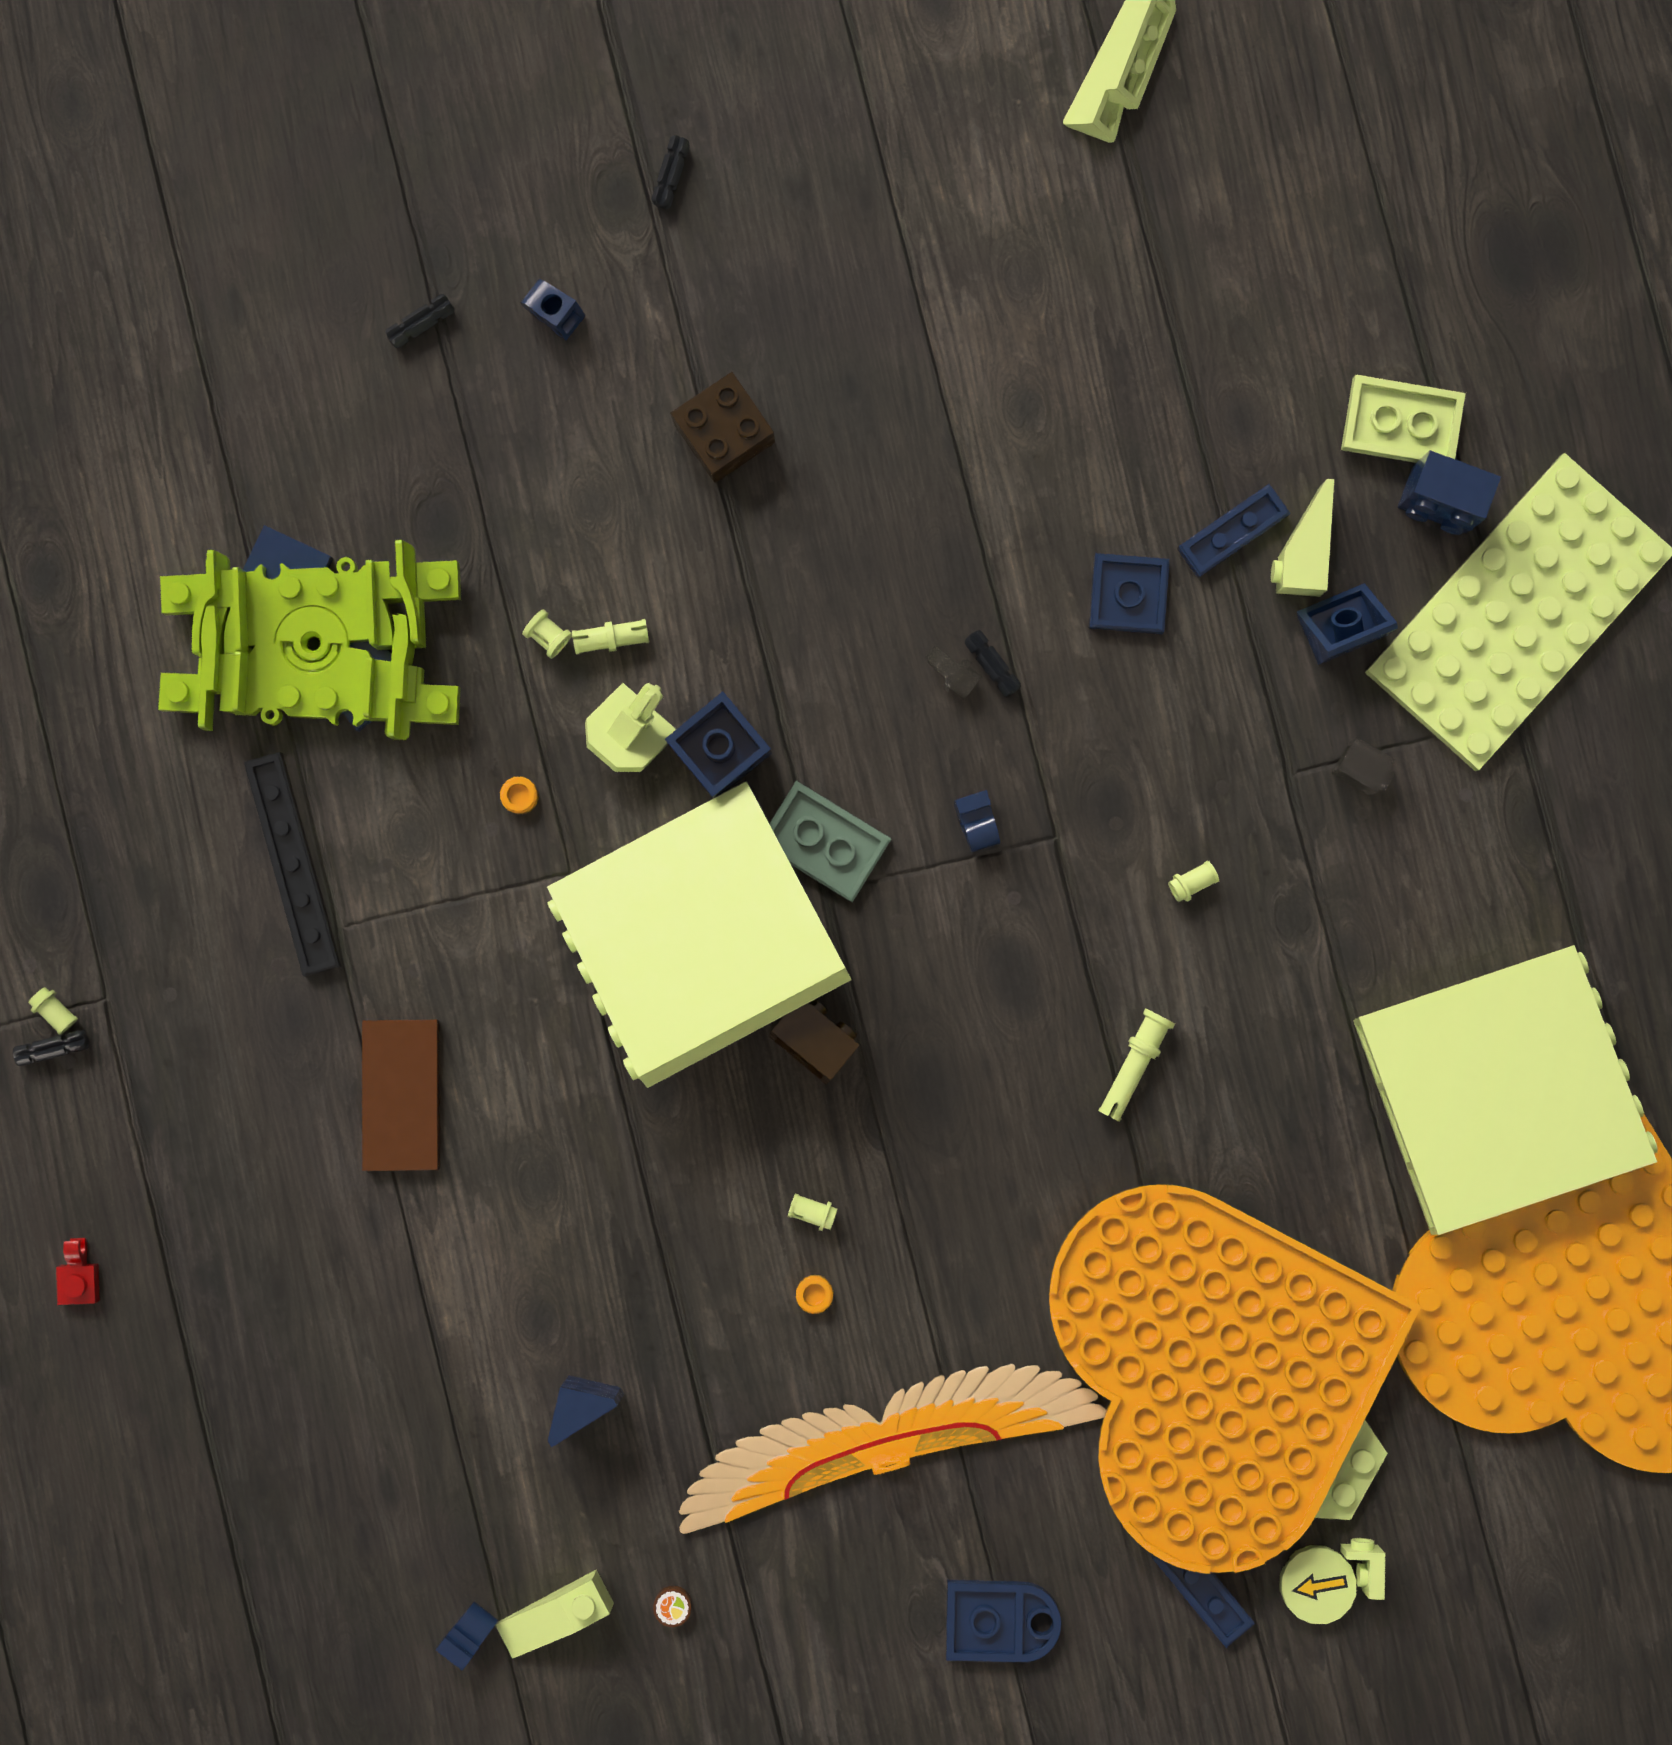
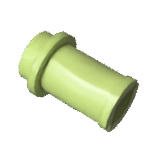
[1168,861,1219,902]
[28,987,78,1035]
[788,1193,838,1231]

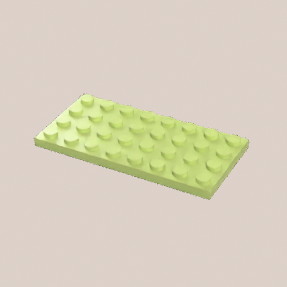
[1365,453,1672,771]

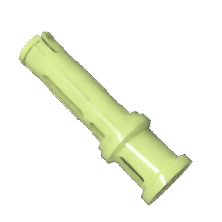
[1098,1008,1175,1122]

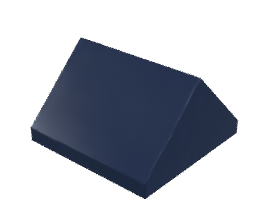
[1297,583,1398,665]
[548,1375,624,1447]

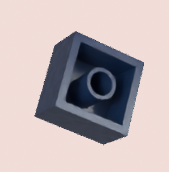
[1397,450,1501,535]
[665,691,772,799]

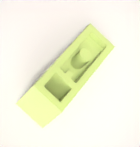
[1271,479,1334,597]
[495,1569,614,1659]

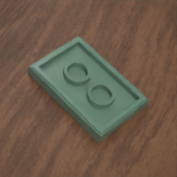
[769,781,891,903]

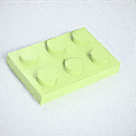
[1341,375,1466,463]

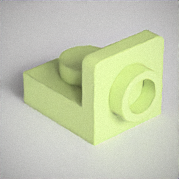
[1340,1538,1385,1600]

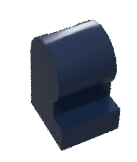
[520,279,586,341]
[954,790,1000,852]
[436,1601,498,1671]

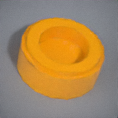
[500,777,538,814]
[796,1275,833,1314]

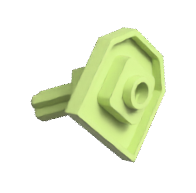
[585,683,676,772]

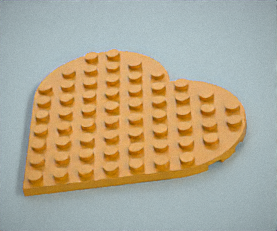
[1392,1114,1672,1473]
[1049,1184,1422,1574]

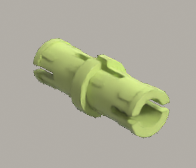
[572,619,649,654]

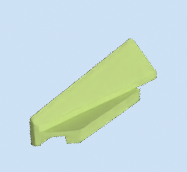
[1063,0,1176,143]

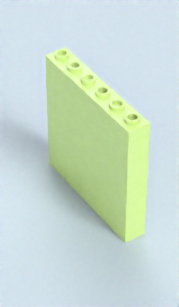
[547,781,852,1088]
[1353,945,1658,1235]

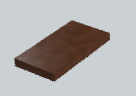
[362,1019,440,1171]

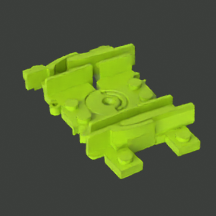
[158,540,461,740]

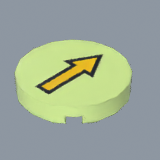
[1279,1545,1357,1624]

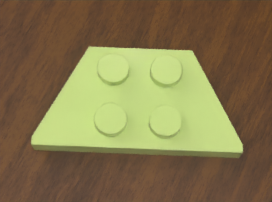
[1315,1420,1388,1520]

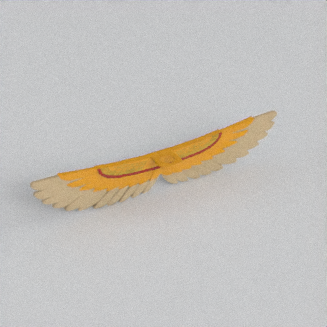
[679,1364,1106,1534]

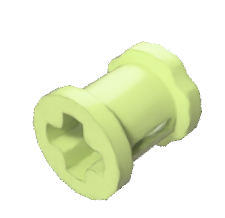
[522,609,572,659]

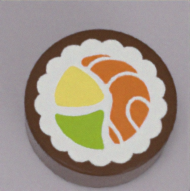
[653,1586,692,1627]

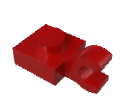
[56,1238,100,1305]

